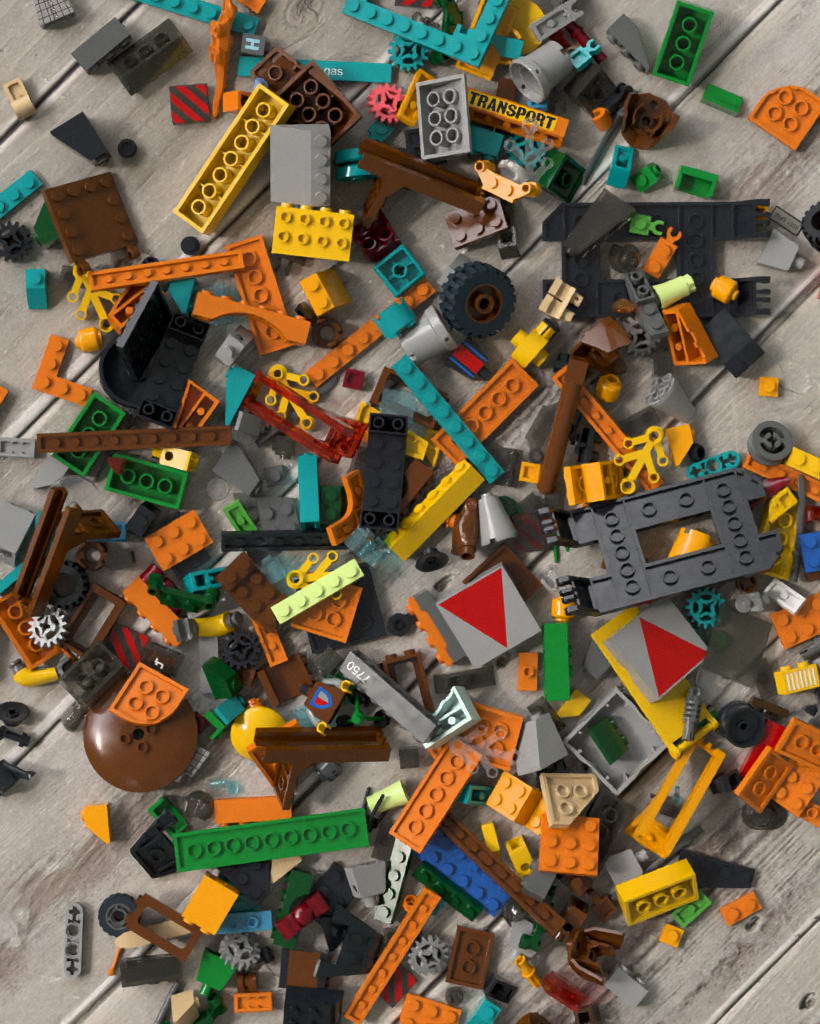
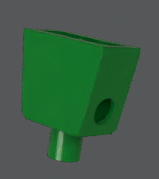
[196,947,237,997]

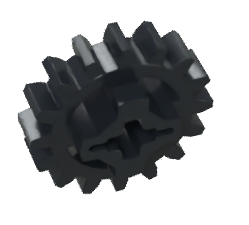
[0,221,33,263]
[220,629,262,671]

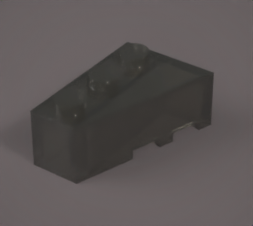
[120,953,183,988]

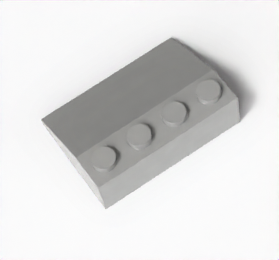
[416,74,472,162]
[270,124,331,206]

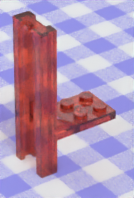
[241,371,369,464]

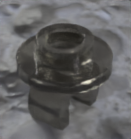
[445,986,464,1006]

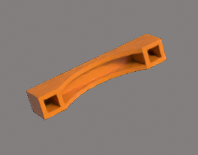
[191,290,311,347]

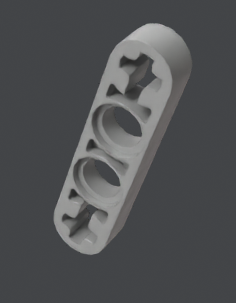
[64,902,84,978]

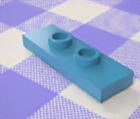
[215,910,272,935]

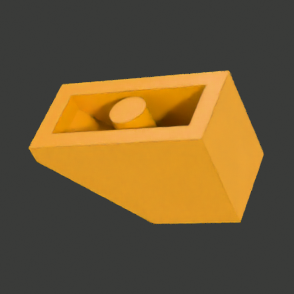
[664,424,695,467]
[81,803,112,844]

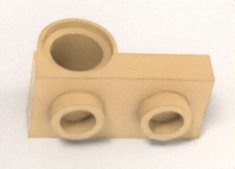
[2,77,37,121]

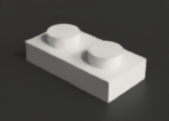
[763,578,806,616]

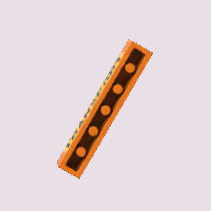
[467,87,569,149]

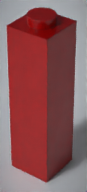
[738,718,785,780]

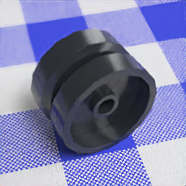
[717,700,765,748]

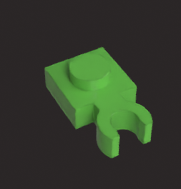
[628,213,664,236]

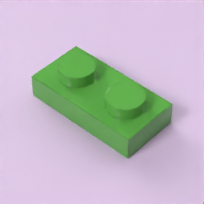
[223,499,259,531]
[670,888,712,928]

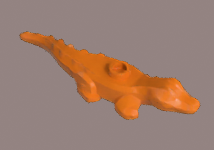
[209,0,238,118]

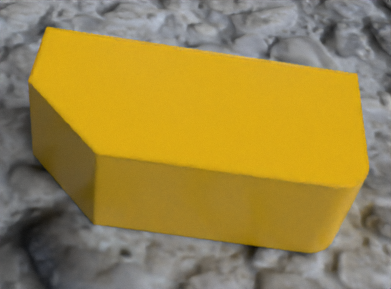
[481,821,502,858]

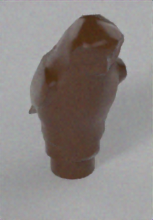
[451,497,480,560]

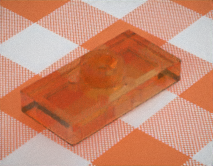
[612,299,635,314]

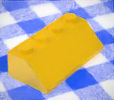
[615,859,699,926]

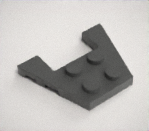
[233,493,301,563]

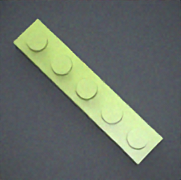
[271,559,364,625]

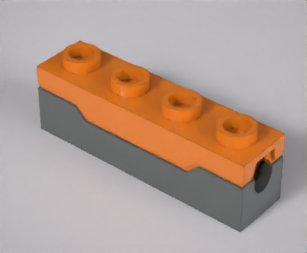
[405,588,466,667]

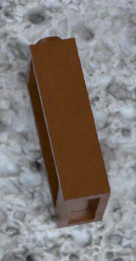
[369,366,450,430]
[60,582,128,663]
[382,648,435,728]
[124,892,203,962]

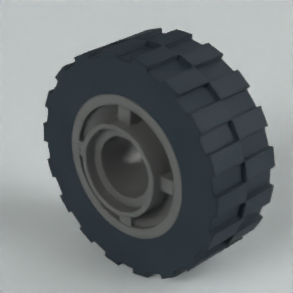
[98,893,141,937]

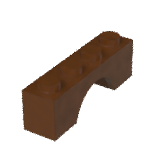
[383,458,434,532]

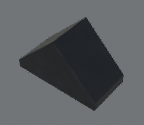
[483,972,518,1004]

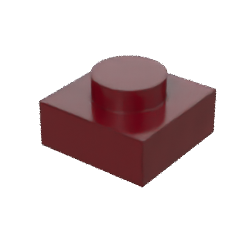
[342,368,365,391]

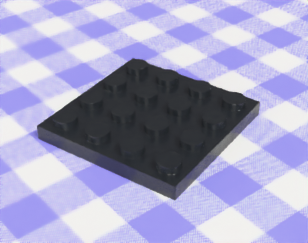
[116,280,172,382]
[294,561,387,655]

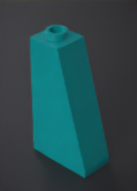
[297,453,321,530]

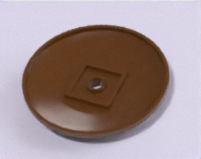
[83,678,198,793]

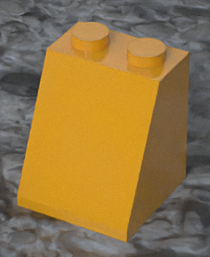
[299,268,352,319]
[181,871,240,936]

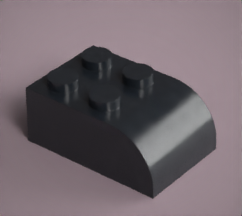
[283,986,344,1024]

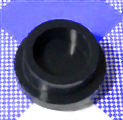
[118,139,137,158]
[181,236,200,256]
[688,443,705,462]

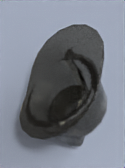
[741,799,788,830]

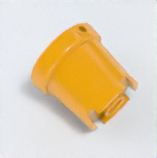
[668,528,716,558]

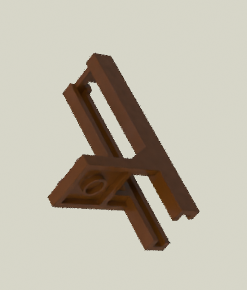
[358,136,485,229]
[12,487,122,617]
[253,726,392,810]

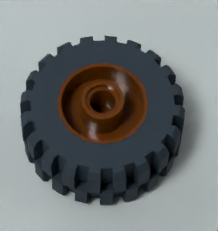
[439,261,516,339]

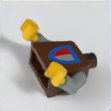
[299,678,355,736]

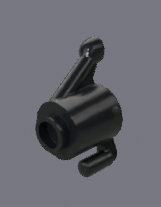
[0,759,36,797]

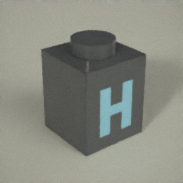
[241,33,270,58]

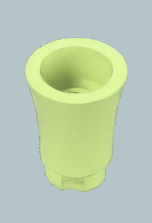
[651,274,696,310]
[366,779,410,813]

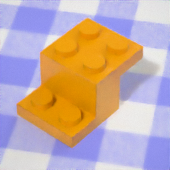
[563,459,627,505]
[486,770,546,836]

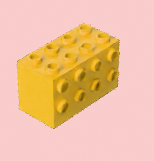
[272,203,355,262]

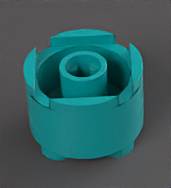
[372,297,416,340]

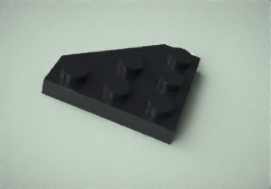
[216,860,270,906]

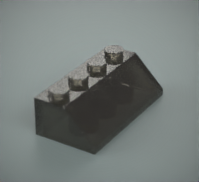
[107,18,193,96]
[585,786,637,875]

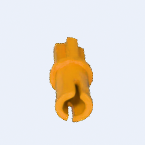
[514,955,542,988]

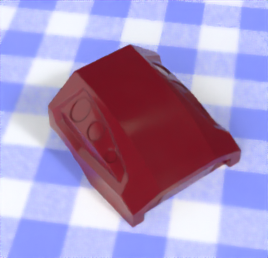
[353,209,401,263]

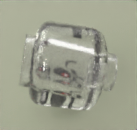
[540,564,567,593]

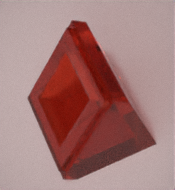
[549,28,571,51]
[106,457,127,475]
[805,505,820,524]

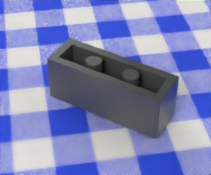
[71,17,132,74]

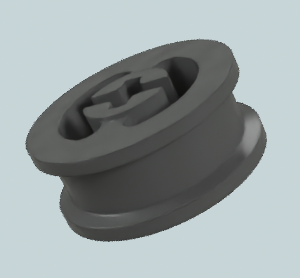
[747,421,793,466]

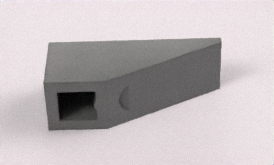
[606,13,650,74]

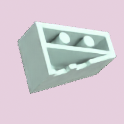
[423,686,481,750]

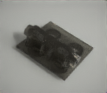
[480,444,523,488]

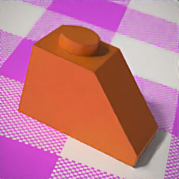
[223,90,252,114]

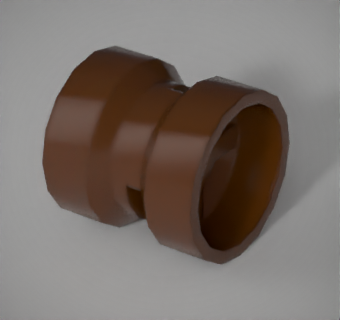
[735,576,757,593]
[237,972,258,993]

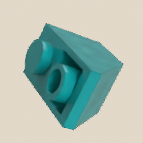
[168,277,199,316]

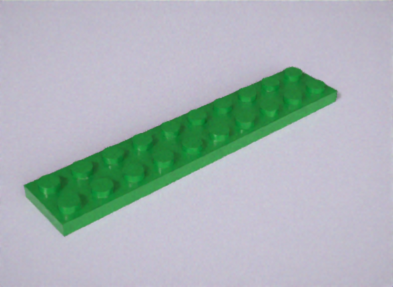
[173,808,369,873]

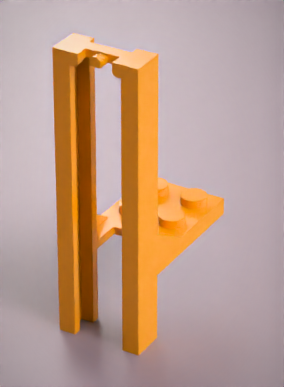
[623,732,726,859]

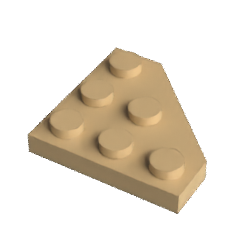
[539,773,599,828]

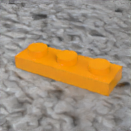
[395,69,436,127]

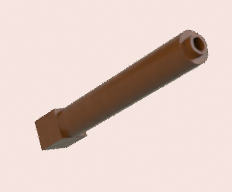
[536,354,589,495]

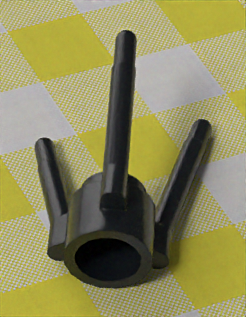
[362,787,390,833]

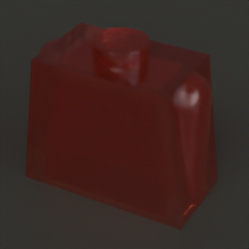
[541,970,587,1013]

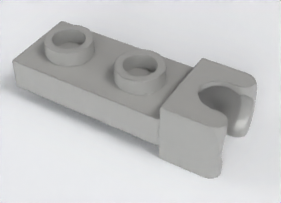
[528,0,584,42]

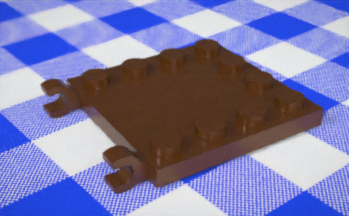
[41,171,140,276]

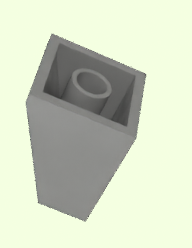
[0,500,35,568]
[515,712,568,776]

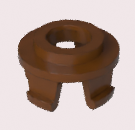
[311,317,343,349]
[77,541,109,571]

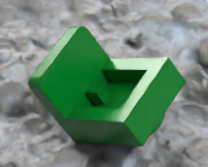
[630,162,664,193]
[204,709,227,740]

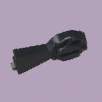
[387,612,418,637]

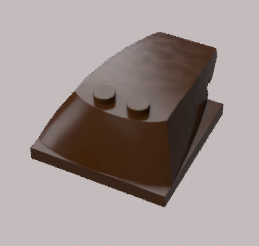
[249,46,363,147]

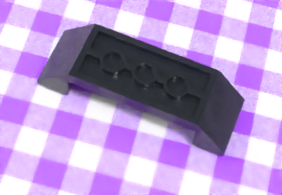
[136,311,210,430]
[359,413,409,531]

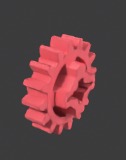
[366,83,406,126]

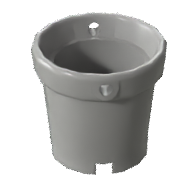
[509,40,573,103]
[398,305,459,367]

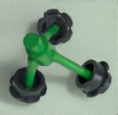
[335,688,391,728]

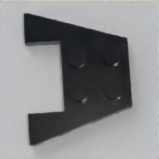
[130,807,178,879]
[313,903,384,978]

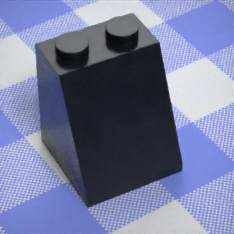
[50,111,112,167]

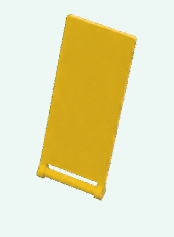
[591,606,719,759]

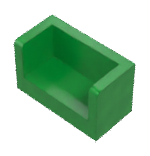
[673,165,718,200]
[147,795,189,838]

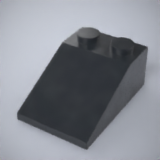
[703,308,765,379]

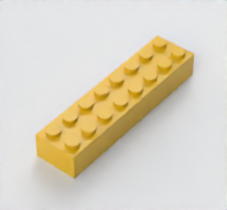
[173,83,296,236]

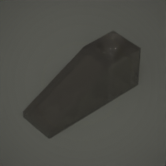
[497,198,521,260]
[433,666,496,694]

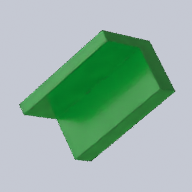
[700,83,743,117]

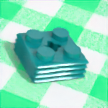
[374,244,426,298]

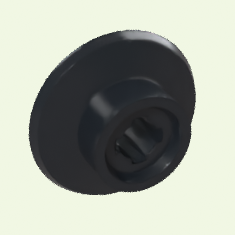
[415,547,449,572]
[0,701,30,727]

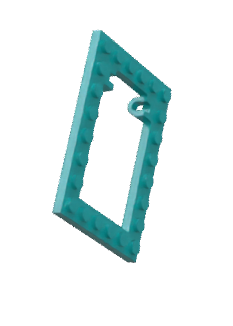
[342,0,511,69]

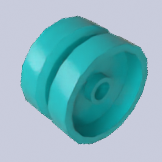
[334,148,378,182]

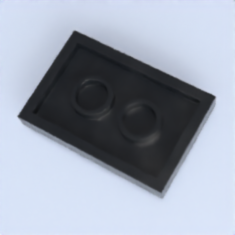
[147,511,211,580]
[299,862,355,925]

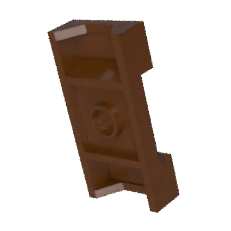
[214,551,287,634]

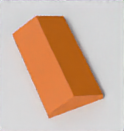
[0,591,62,671]

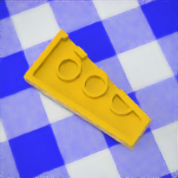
[350,400,429,460]

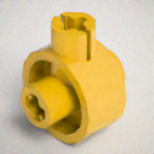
[510,321,555,368]

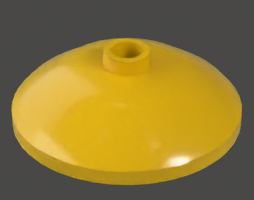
[231,706,286,761]

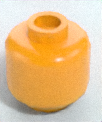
[710,275,740,304]
[74,327,104,354]
[595,374,622,403]
[550,594,577,622]

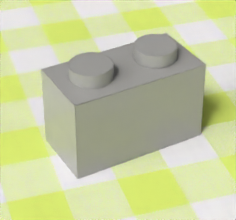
[604,964,649,1009]

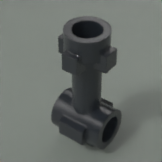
[0,725,31,748]
[241,945,275,973]

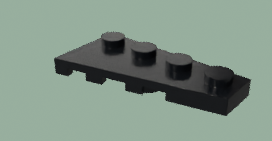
[678,849,755,888]

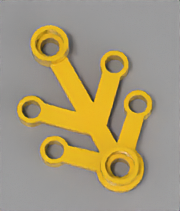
[67,265,120,332]
[265,364,320,431]
[614,426,669,494]
[286,551,342,601]

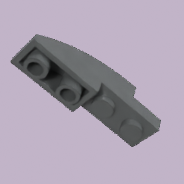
[623,269,669,340]

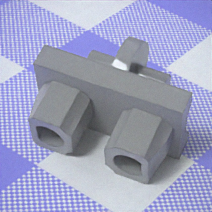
[735,591,770,613]

